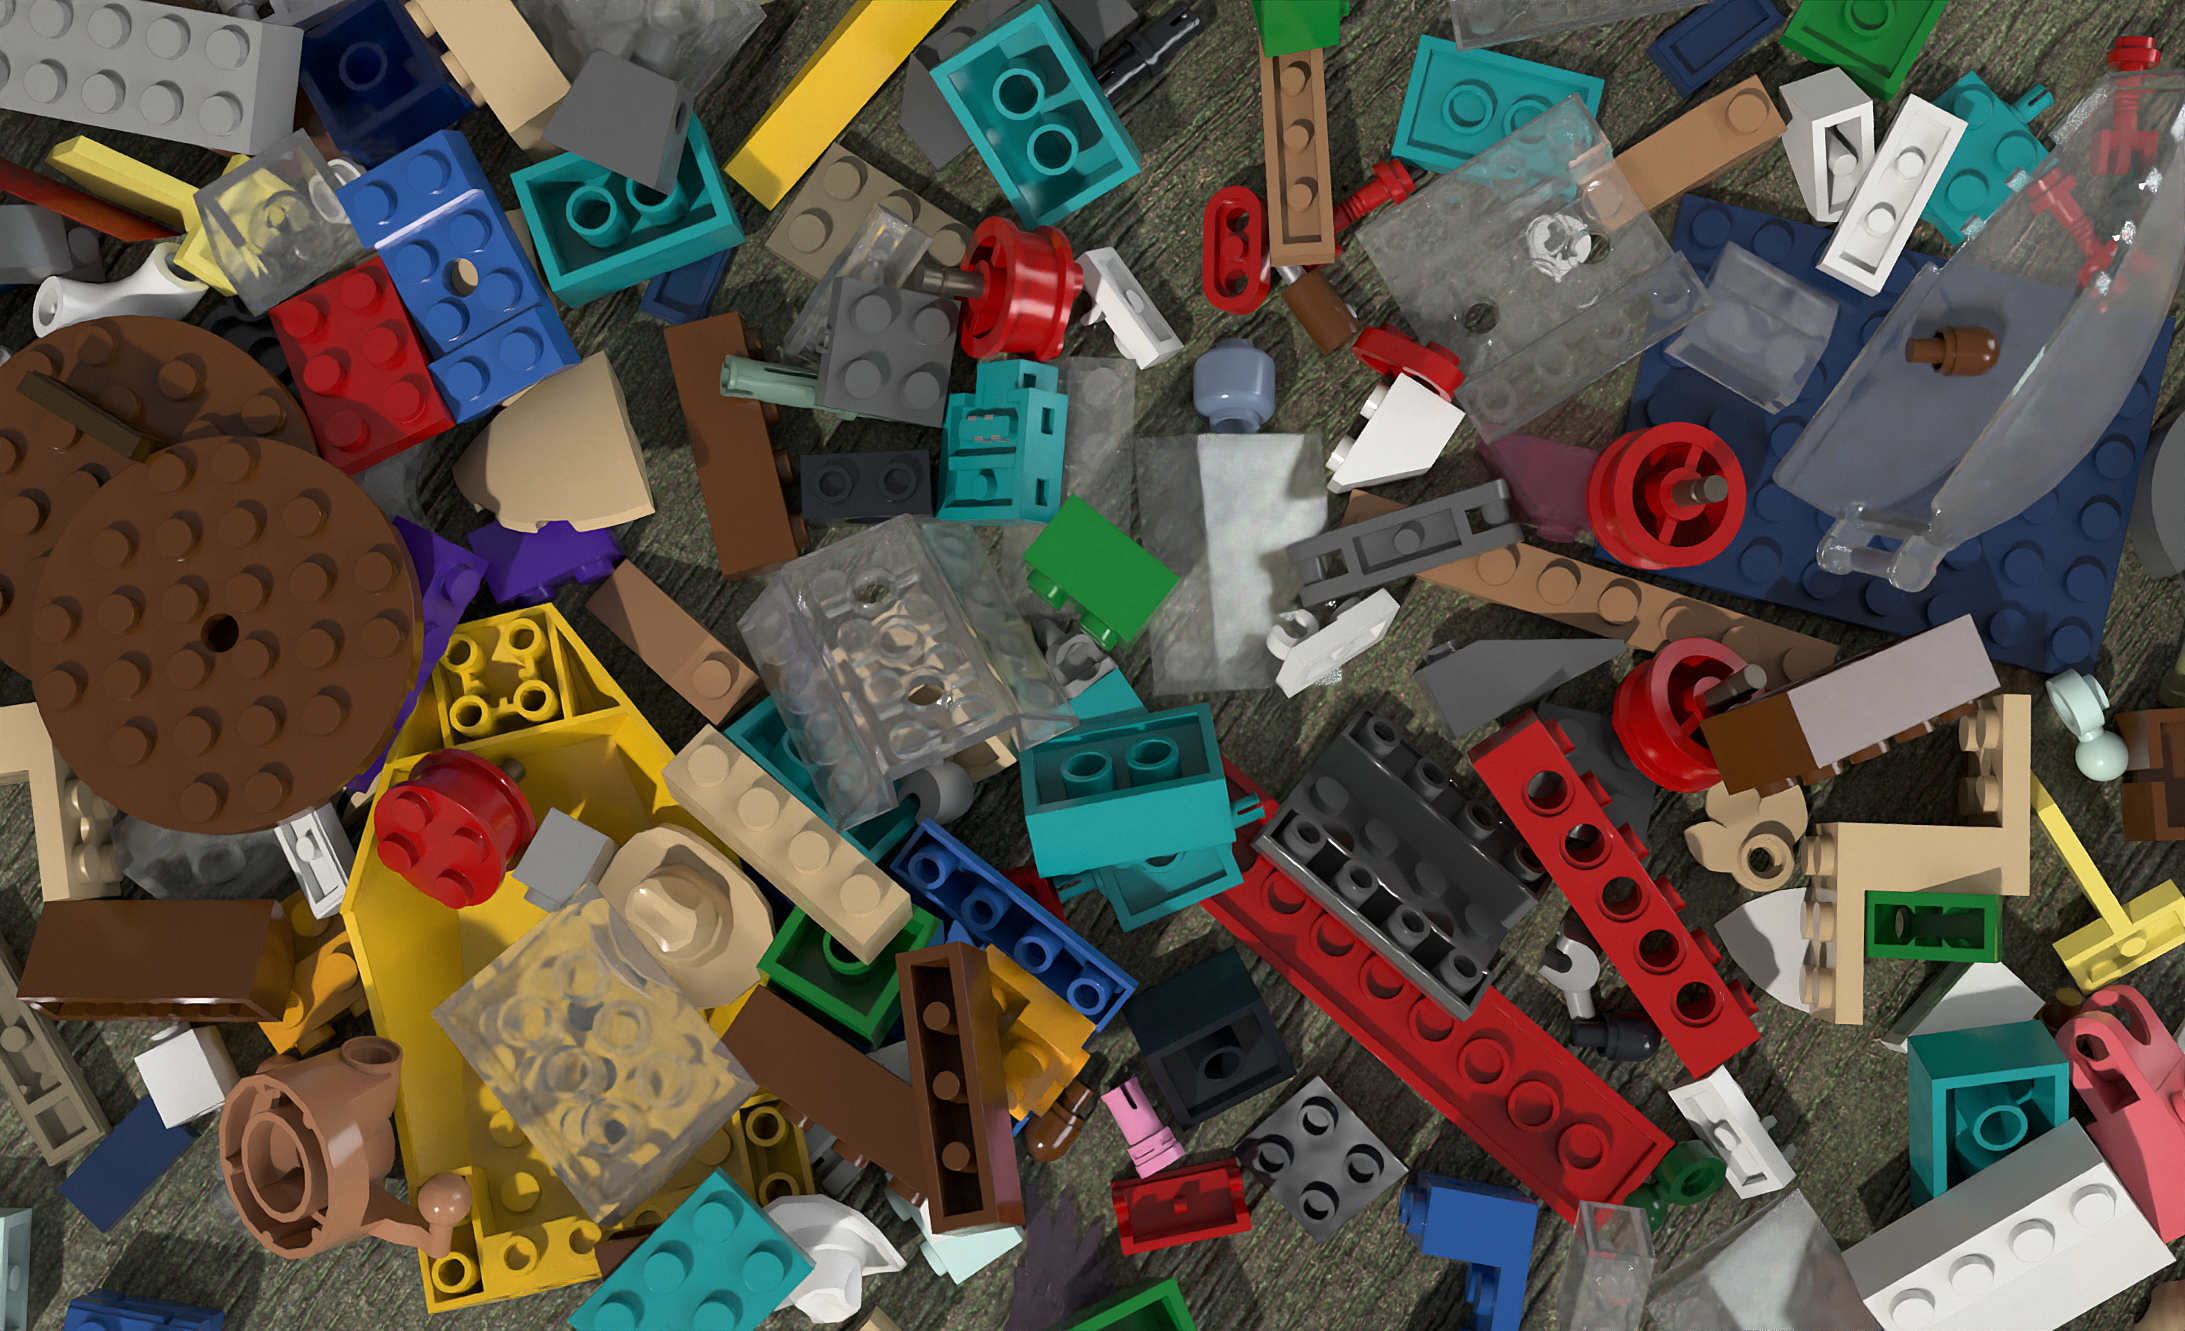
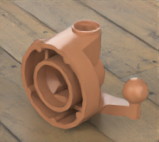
[219,1036,473,1260]

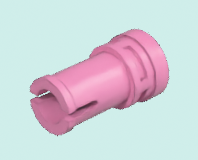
[1101,1076,1185,1179]

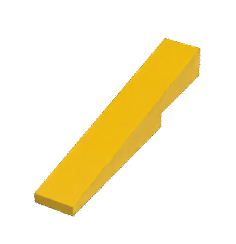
[720,0,957,211]

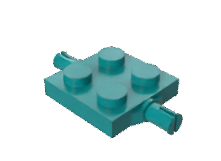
[1875,70,2058,248]
[1051,791,1266,933]

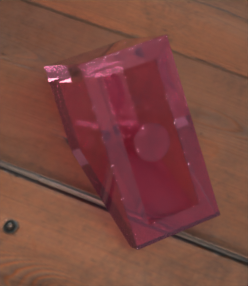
[1473,426,1601,543]

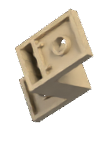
[1799,694,2031,1025]
[0,702,126,902]

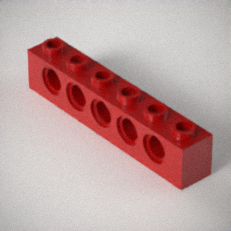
[1467,708,1762,1080]

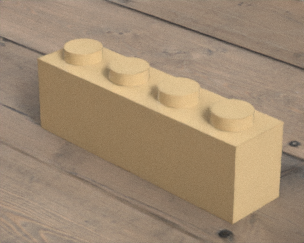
[661,723,913,966]

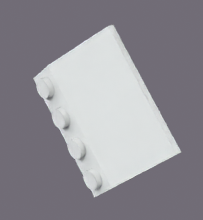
[1841,1117,2176,1331]

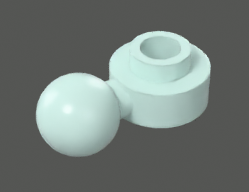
[2045,669,2129,781]

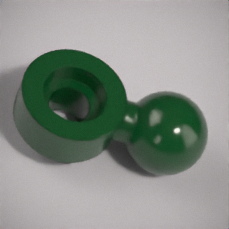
[1616,1140,1727,1235]

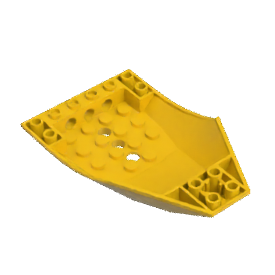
[339,602,817,1314]

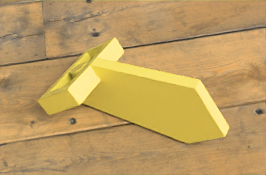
[45,135,296,297]
[2030,769,2185,996]

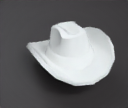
[762,1194,906,1324]

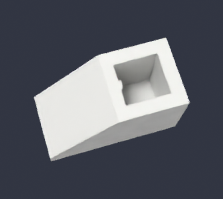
[1325,372,1466,494]

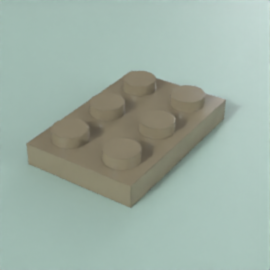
[765,142,975,300]

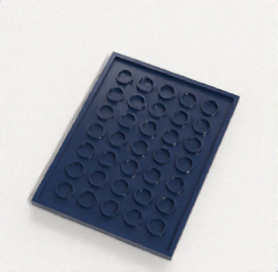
[1590,193,2176,678]

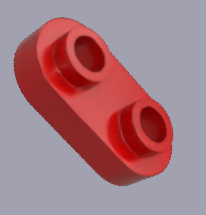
[1202,185,1271,315]
[1351,323,1465,402]

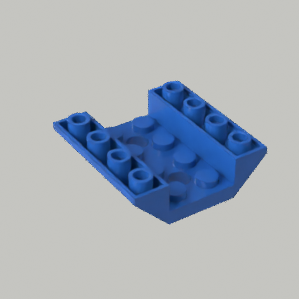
[816,816,1139,1138]

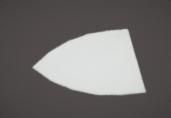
[1714,887,1865,1013]

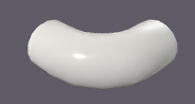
[33,242,210,338]

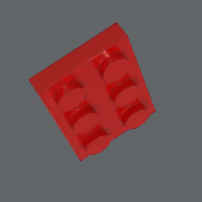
[267,255,456,476]

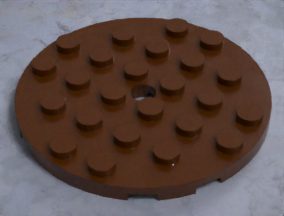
[0,315,323,680]
[28,436,424,836]

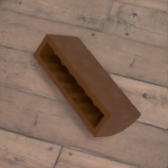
[16,899,295,1022]

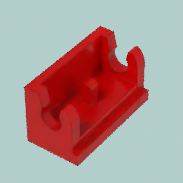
[1110,1156,1252,1256]

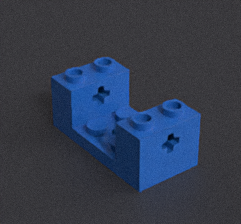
[1398,1169,1539,1331]

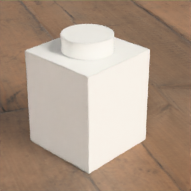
[134,1022,241,1129]

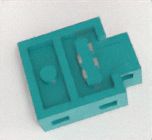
[935,359,1068,527]

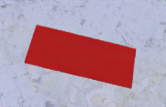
[0,157,183,242]

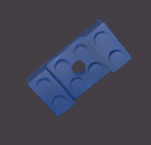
[335,130,583,424]

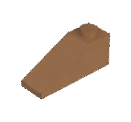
[1578,74,1788,238]
[584,558,769,729]

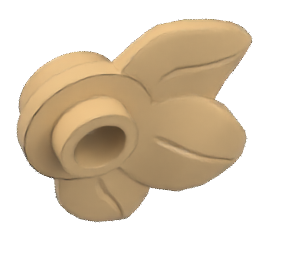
[1683,780,1808,892]

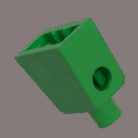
[1864,890,2003,963]

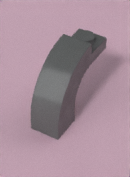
[0,205,107,285]
[2128,399,2185,594]

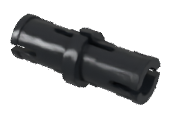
[1092,0,1204,105]

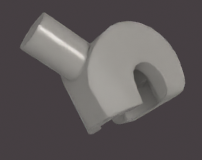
[1032,618,1119,703]
[898,730,974,826]
[1537,919,1600,1020]

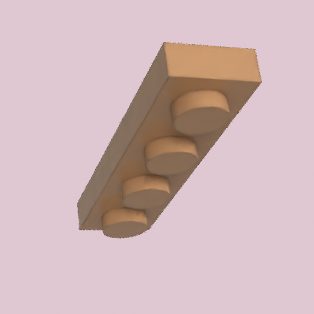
[1258,34,1335,267]

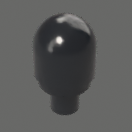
[1570,1009,1662,1062]

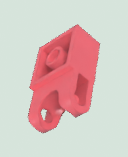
[2054,984,2185,1244]

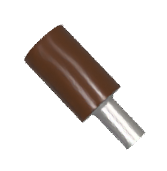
[1275,265,1363,357]

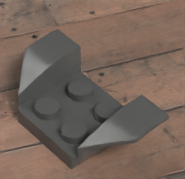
[900,0,1139,171]

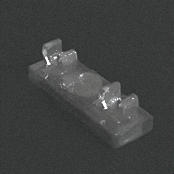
[770,202,933,371]

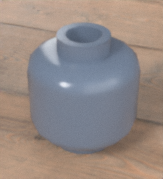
[1193,338,1276,438]

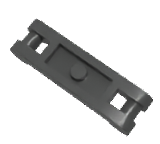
[1285,479,1525,609]

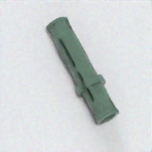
[720,354,908,425]

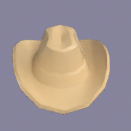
[590,822,777,1012]

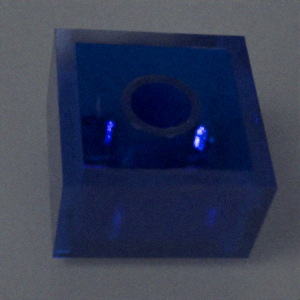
[298,0,476,172]

